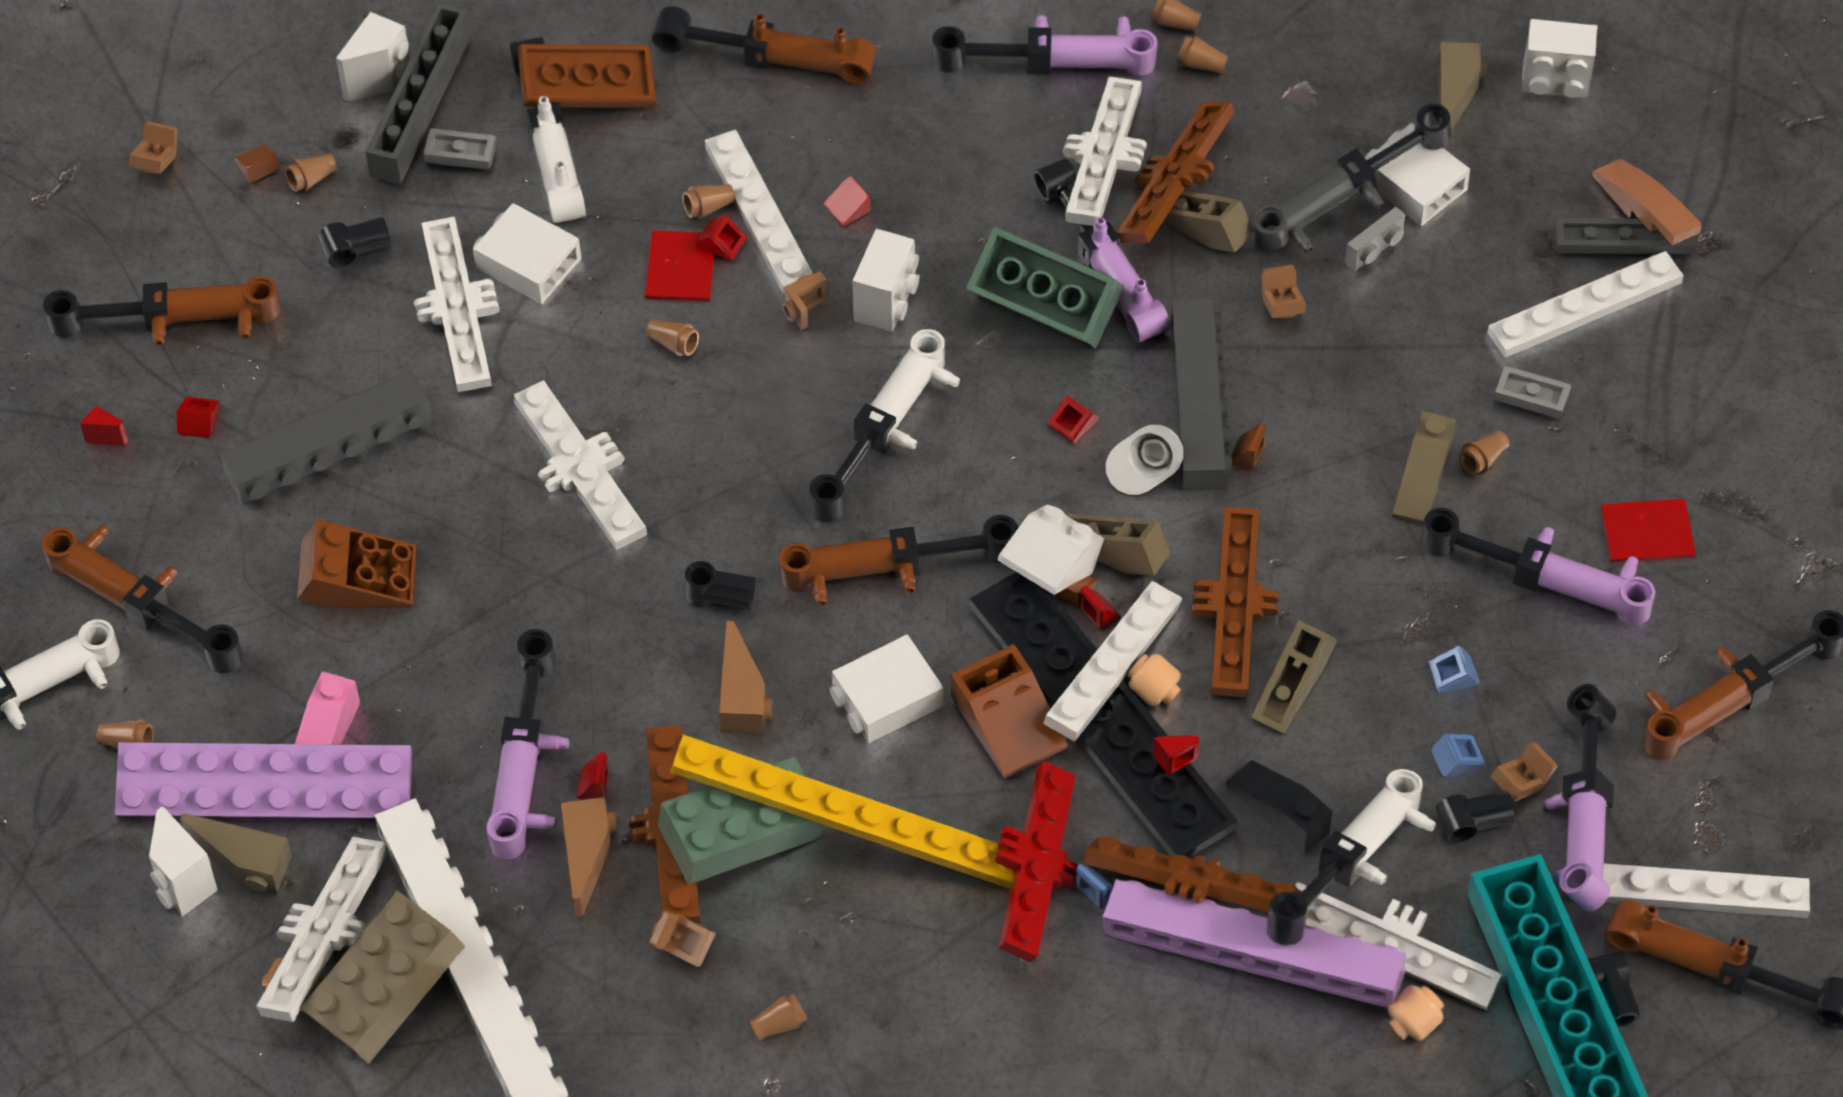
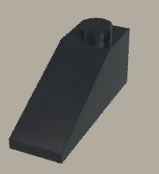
[1226,760,1333,855]

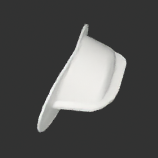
[1106,424,1183,495]

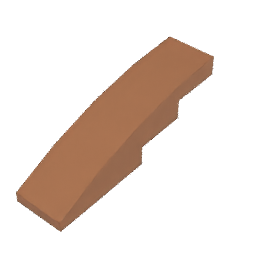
[1592,159,1702,245]

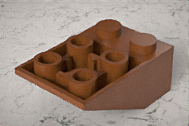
[297,519,417,608]
[951,644,1068,779]

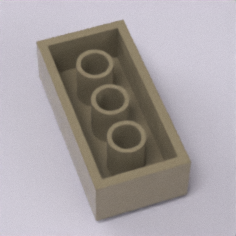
[301,890,465,1064]

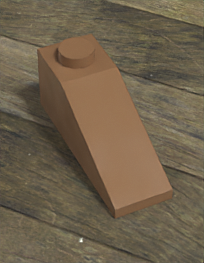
[719,621,772,733]
[561,797,617,917]

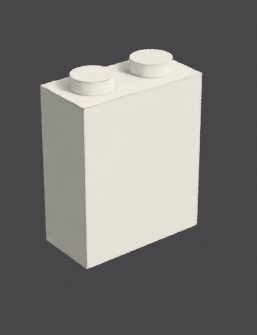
[1365,123,1470,226]
[473,203,581,305]
[830,634,944,744]

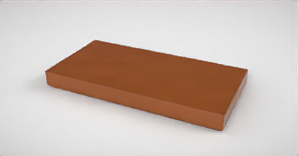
[518,44,656,108]

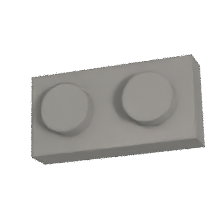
[423,128,497,170]
[1345,207,1405,271]
[1494,365,1572,419]

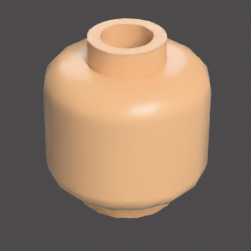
[1127,654,1182,707]
[1388,985,1444,1041]

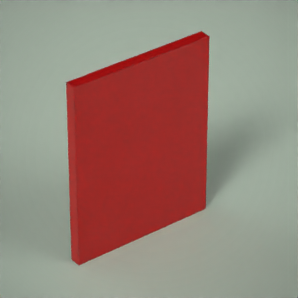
[645,230,714,301]
[1601,498,1696,563]

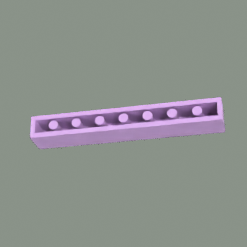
[1103,879,1406,1008]

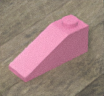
[295,671,360,745]

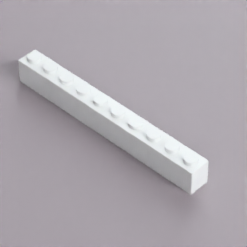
[375,798,568,1097]

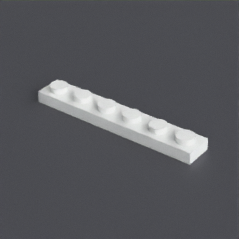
[705,129,813,295]
[1488,251,1683,358]
[1043,581,1183,742]
[1603,864,1810,918]

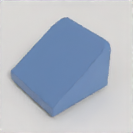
[1428,646,1480,693]
[1431,734,1486,777]
[1076,864,1114,909]

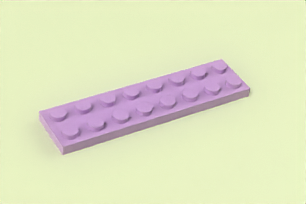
[115,742,412,820]

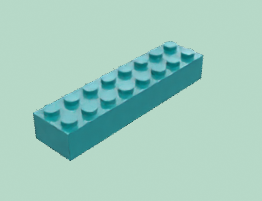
[1467,854,1648,1097]

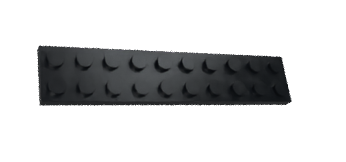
[969,572,1238,858]

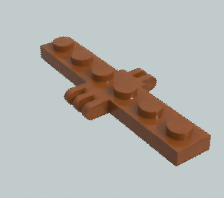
[1116,102,1235,244]
[1192,507,1279,697]
[628,725,700,923]
[1084,837,1302,912]

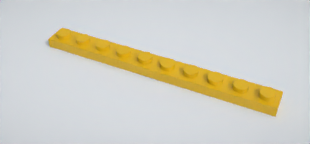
[670,735,1015,889]

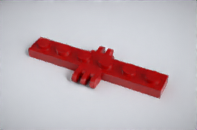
[995,761,1078,962]

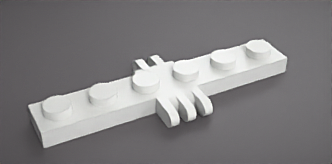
[1062,77,1147,226]
[414,217,500,392]
[513,380,647,550]
[256,837,389,1022]
[1295,881,1503,1011]

